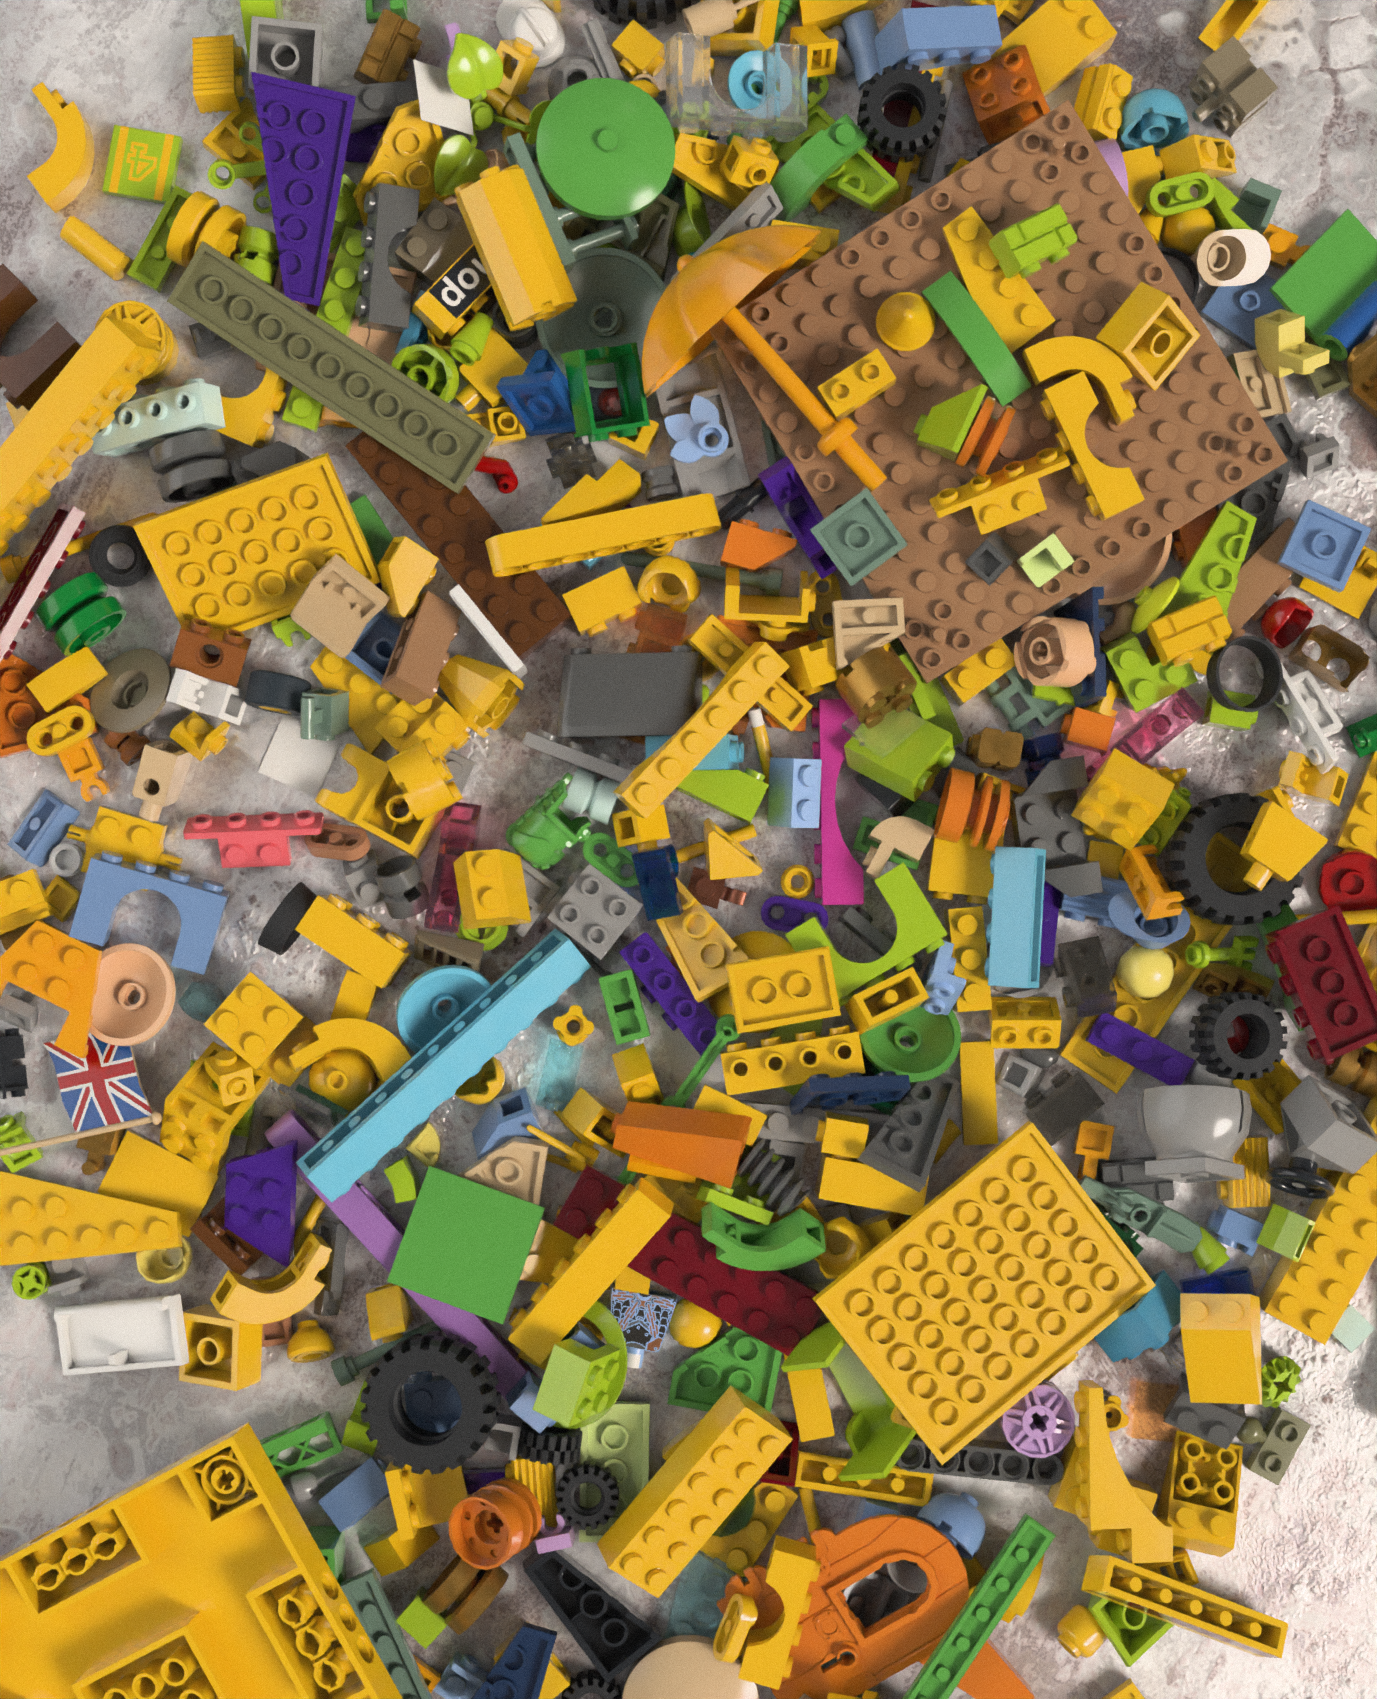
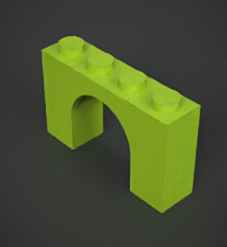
[785,862,948,1007]

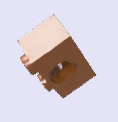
[170,618,252,687]

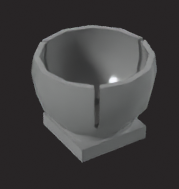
[1136,1085,1252,1183]

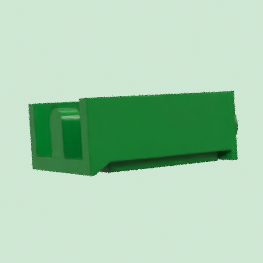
[560,342,650,442]

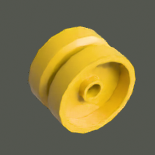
[166,191,247,268]

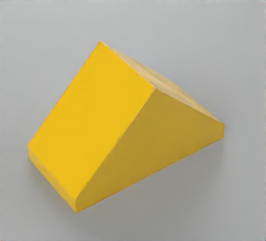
[703,818,763,880]
[363,1525,440,1576]

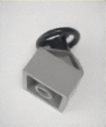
[1264,1075,1377,1199]

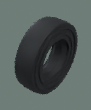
[89,525,151,587]

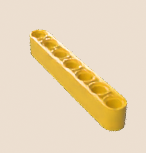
[485,493,722,577]

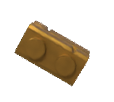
[353,9,422,84]
[965,727,1024,772]

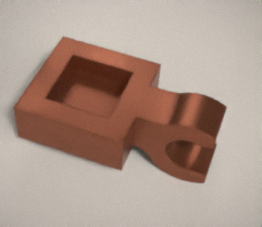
[688,867,747,909]

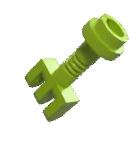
[1185,936,1259,971]

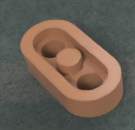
[304,823,371,861]

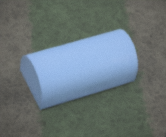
[841,10,881,90]

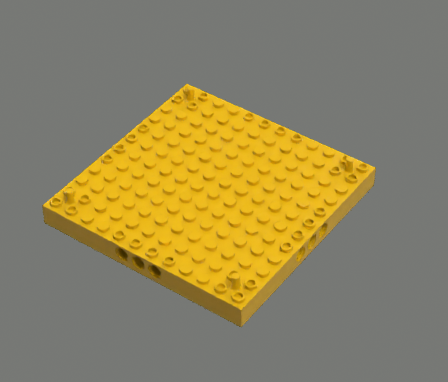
[0,1422,403,1699]

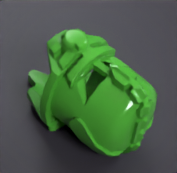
[506,772,591,870]

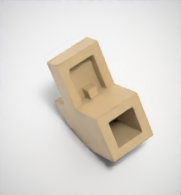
[862,816,935,880]

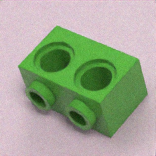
[598,968,651,1045]

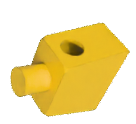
[454,327,528,412]
[1240,801,1328,891]

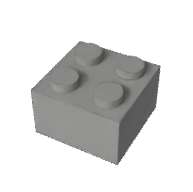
[248,16,324,96]

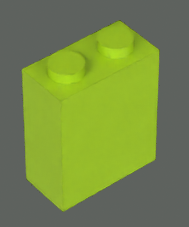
[844,710,955,802]

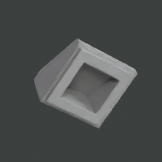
[995,1053,1046,1101]

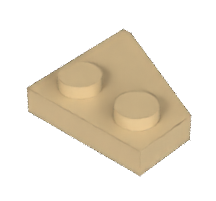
[832,597,905,670]

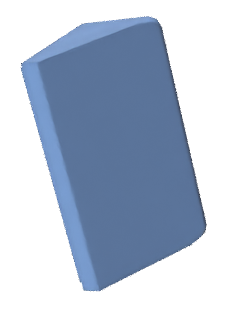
[7,789,80,867]

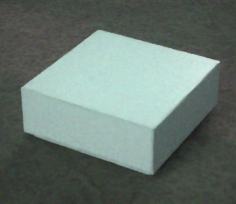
[1331,1304,1375,1353]

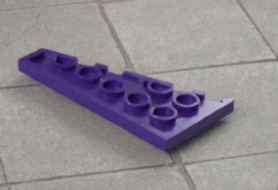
[251,72,356,306]

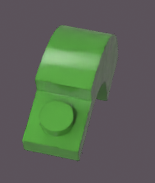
[770,113,869,222]
[701,1202,826,1271]

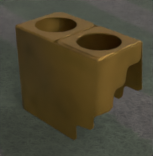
[1288,624,1370,692]

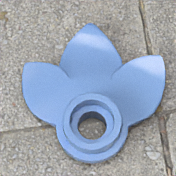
[664,395,729,463]

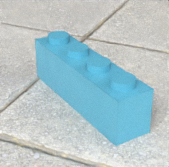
[984,846,1046,988]

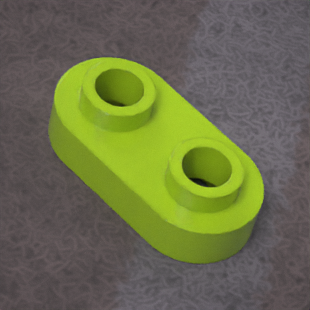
[1145,172,1215,217]

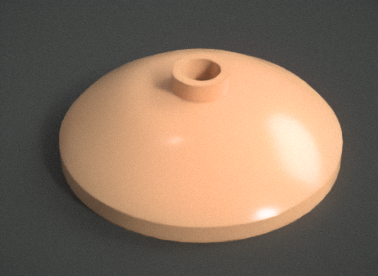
[89,943,176,1046]

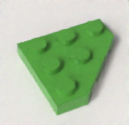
[667,1326,782,1412]

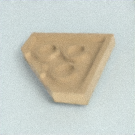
[457,1136,549,1205]

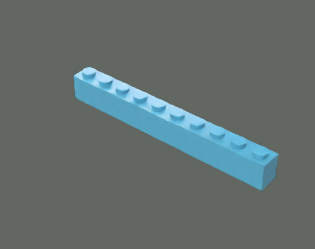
[296,928,591,1202]

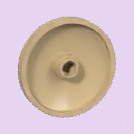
[622,1635,760,1699]

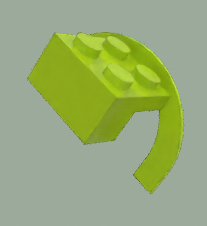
[532,1300,627,1429]

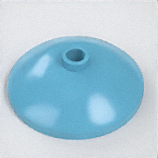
[396,965,492,1054]

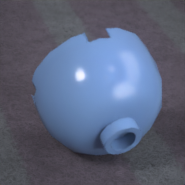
[916,1492,986,1560]

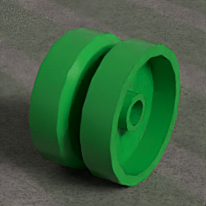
[35,572,127,656]

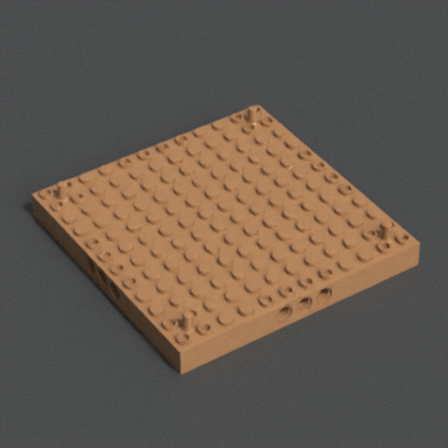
[709,100,1288,684]

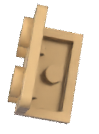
[290,554,390,658]

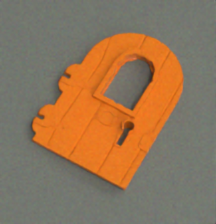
[716,1514,969,1699]

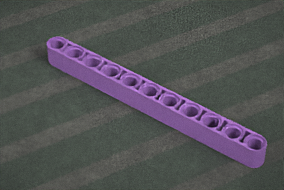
[264,1109,539,1401]

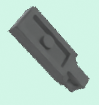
[314,1217,348,1316]

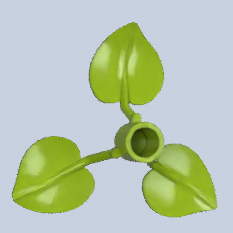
[434,33,552,196]

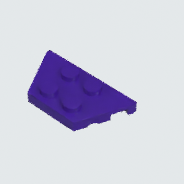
[224,1140,298,1267]

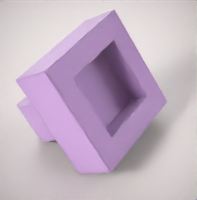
[535,1511,575,1554]

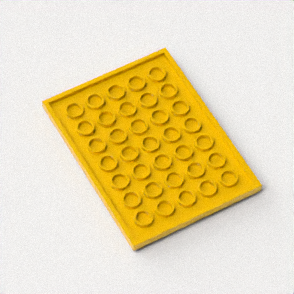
[812,1121,1156,1465]

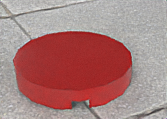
[1317,849,1377,911]

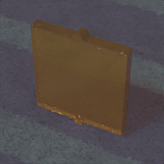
[1130,1381,1192,1443]

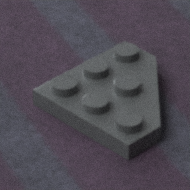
[1215,413,1300,545]

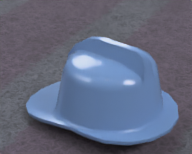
[1107,891,1191,950]

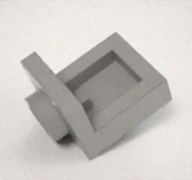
[343,849,385,909]

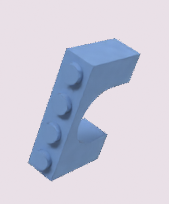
[69,850,231,975]

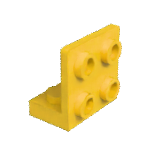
[385,1462,468,1541]

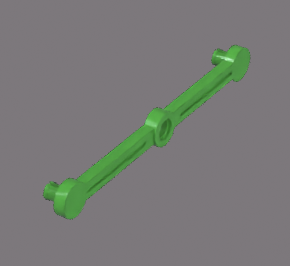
[615,1014,740,1184]

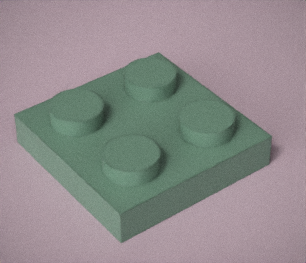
[810,488,908,587]

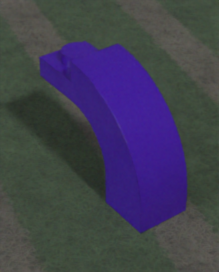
[757,456,838,579]

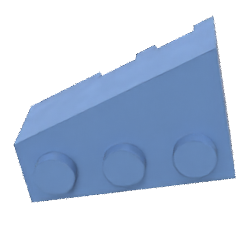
[874,5,1002,75]

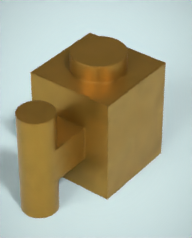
[76,1128,126,1175]

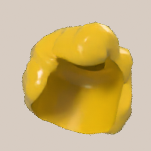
[637,555,701,614]
[814,1216,872,1279]

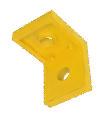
[159,1041,271,1176]

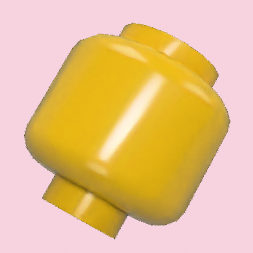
[1057,1604,1108,1658]

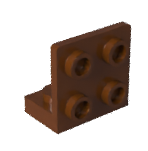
[190,1196,264,1276]

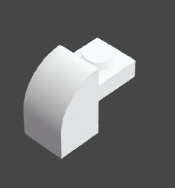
[166,668,247,726]

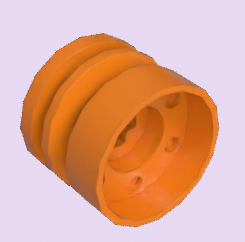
[934,767,1010,852]
[448,1477,542,1570]

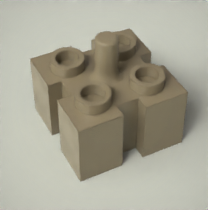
[1187,36,1278,138]

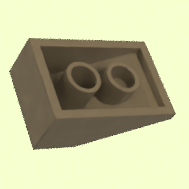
[394,197,497,315]

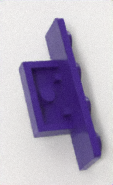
[619,932,729,1056]

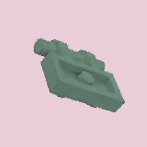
[985,665,1072,742]

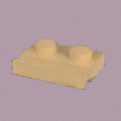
[1227,350,1292,419]

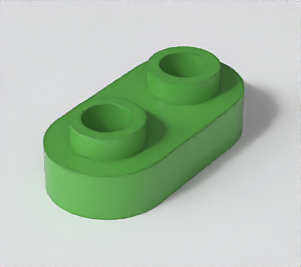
[583,833,644,888]

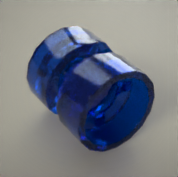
[1021,732,1065,786]

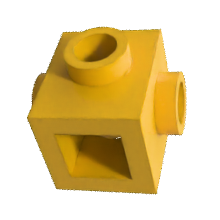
[721,135,780,191]

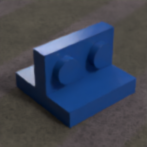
[496,349,576,436]

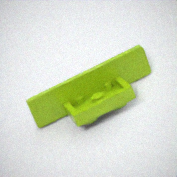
[890,638,964,746]

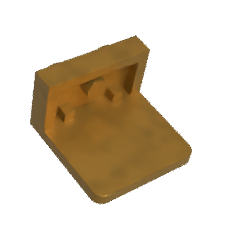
[1347,332,1377,418]

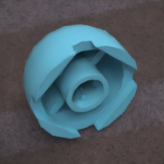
[1119,88,1189,155]

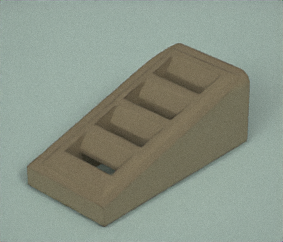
[414,930,484,973]

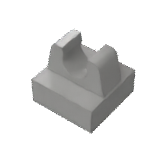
[1298,433,1340,479]
[0,987,41,1033]

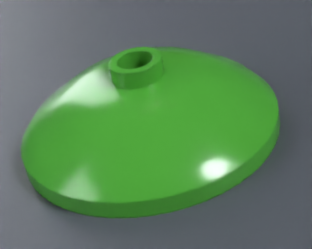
[859,1006,961,1082]

